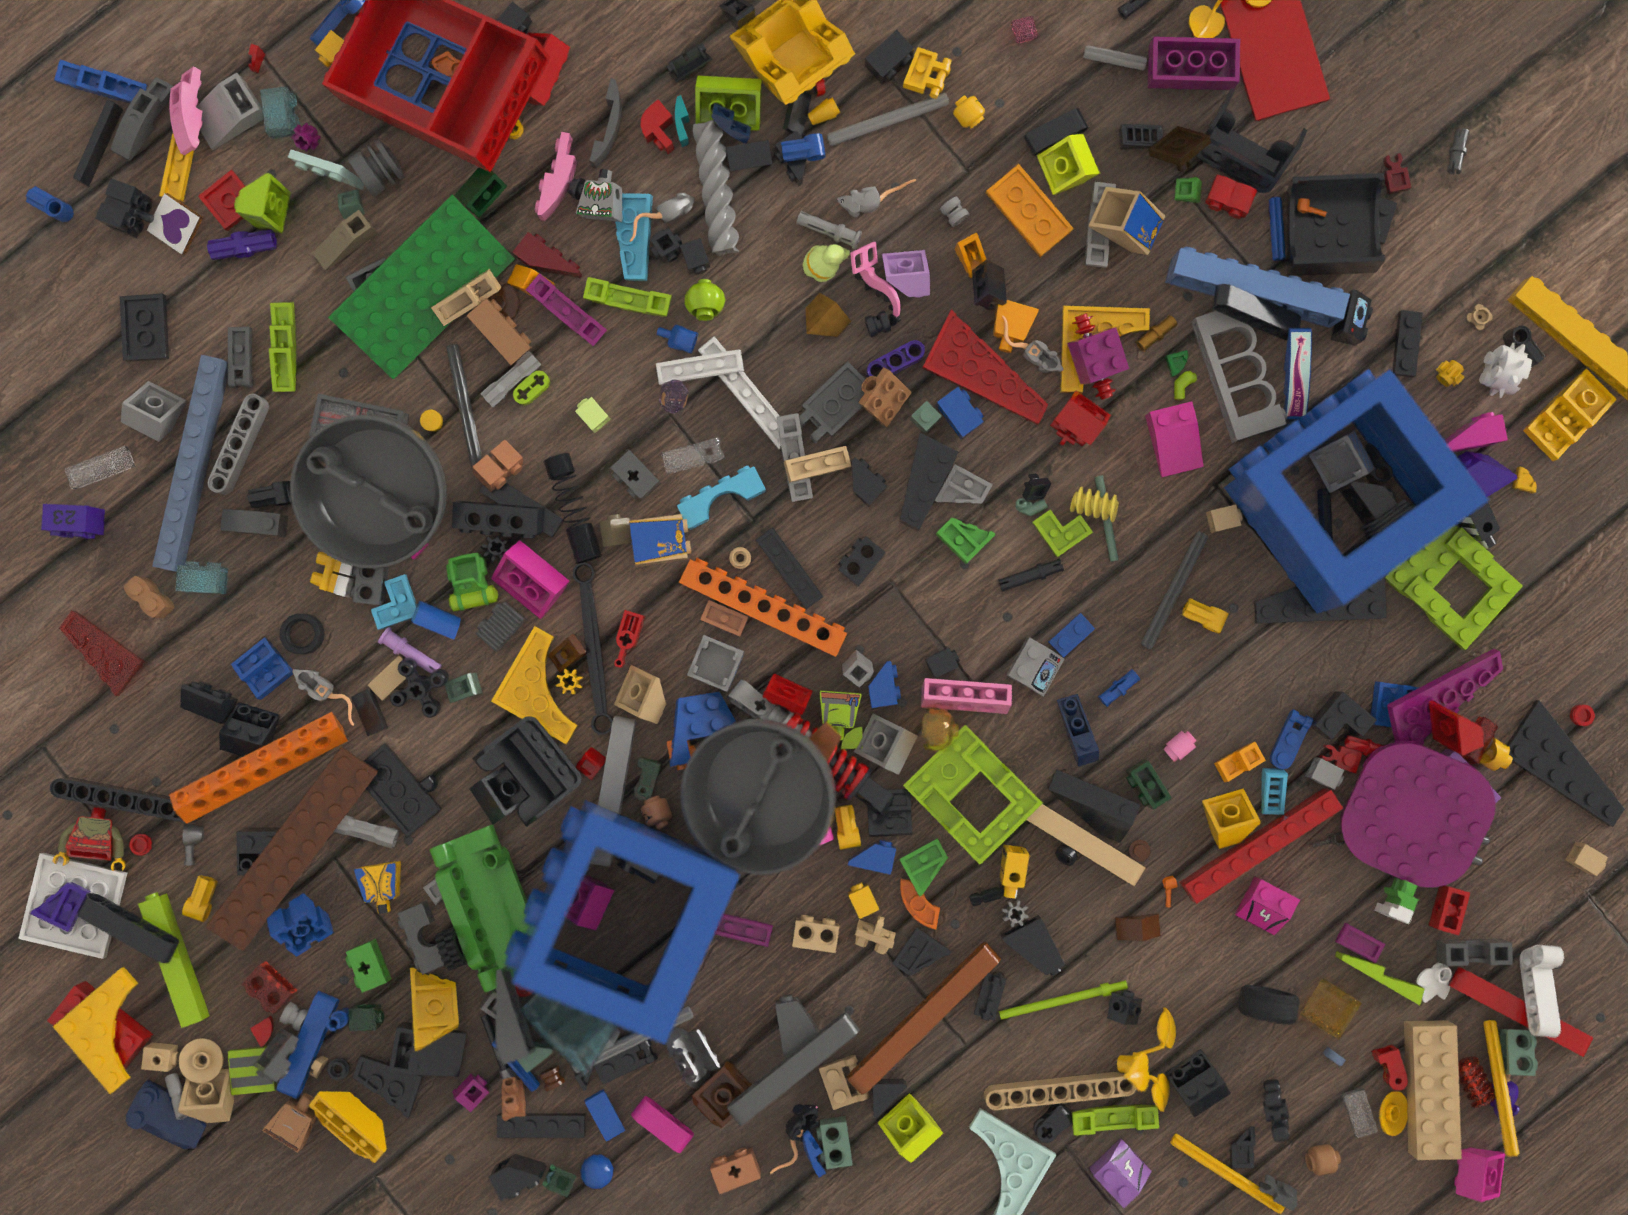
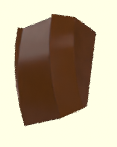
[692,1061,752,1128]

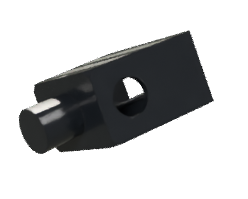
[1458,502,1500,549]

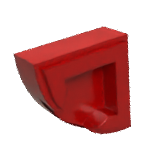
[248,44,265,73]
[250,1016,274,1047]

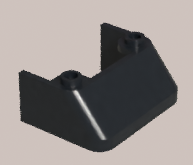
[1197,88,1307,193]

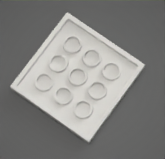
[18,853,128,959]

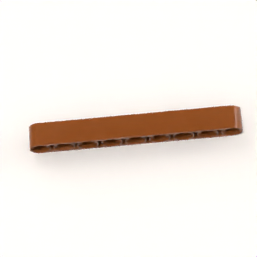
[846,942,1001,1095]

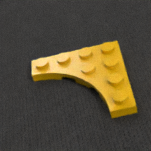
[1060,306,1150,393]
[491,626,578,744]
[53,967,138,1094]

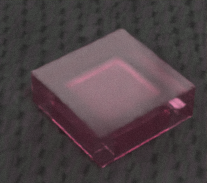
[1011,15,1038,44]

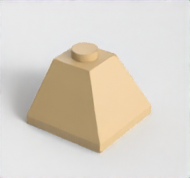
[614,665,666,724]
[178,1069,234,1123]

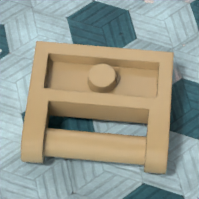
[819,1055,870,1110]

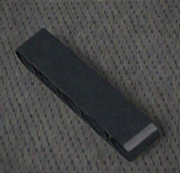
[1213,284,1301,340]
[78,893,179,963]

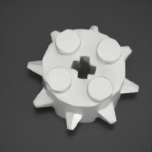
[1479,343,1532,398]

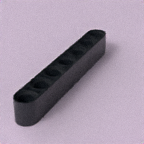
[50,777,204,823]

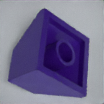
[1457,451,1517,497]

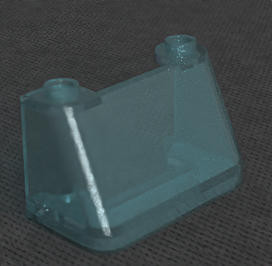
[520,993,617,1076]

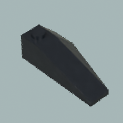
[1048,769,1141,843]

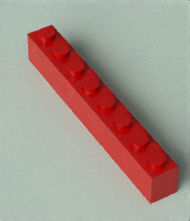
[1179,788,1343,904]

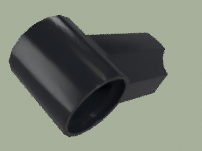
[1503,326,1545,367]
[247,481,292,509]
[617,857,660,884]

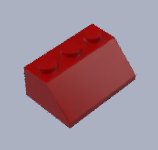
[527,33,570,106]

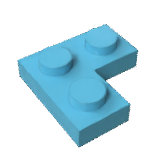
[371,574,417,630]

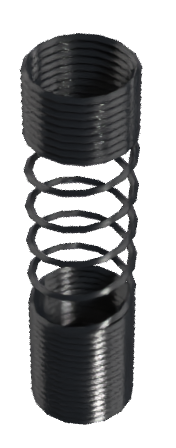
[543,453,602,564]

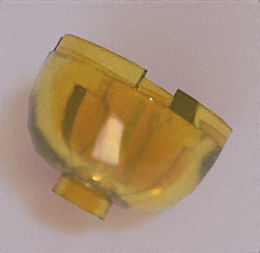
[922,707,959,751]

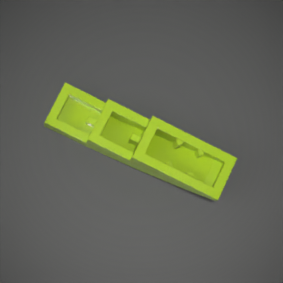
[269,302,296,392]

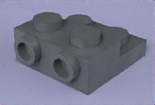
[253,1028,299,1085]

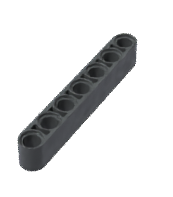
[726,1012,860,1126]

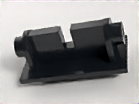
[666,43,712,83]
[974,973,1007,1021]

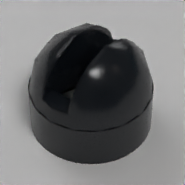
[418,773,438,792]

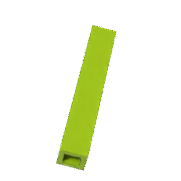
[138,892,210,1028]

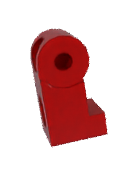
[1371,1044,1408,1091]

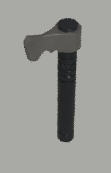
[480,1014,517,1080]

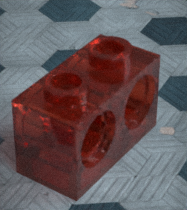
[241,961,298,1014]

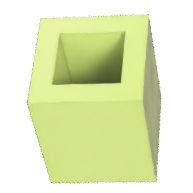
[575,397,611,433]

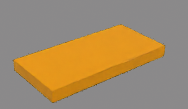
[985,164,1074,258]

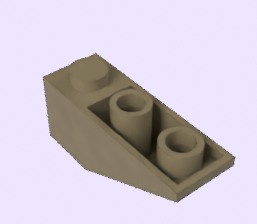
[313,210,378,271]

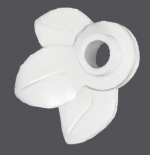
[1416,962,1452,1003]

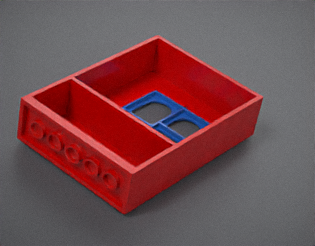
[322,0,550,173]

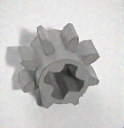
[1001,899,1029,927]

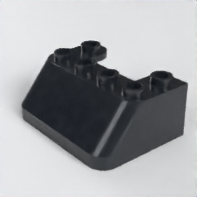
[472,716,581,827]

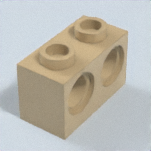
[792,915,839,953]

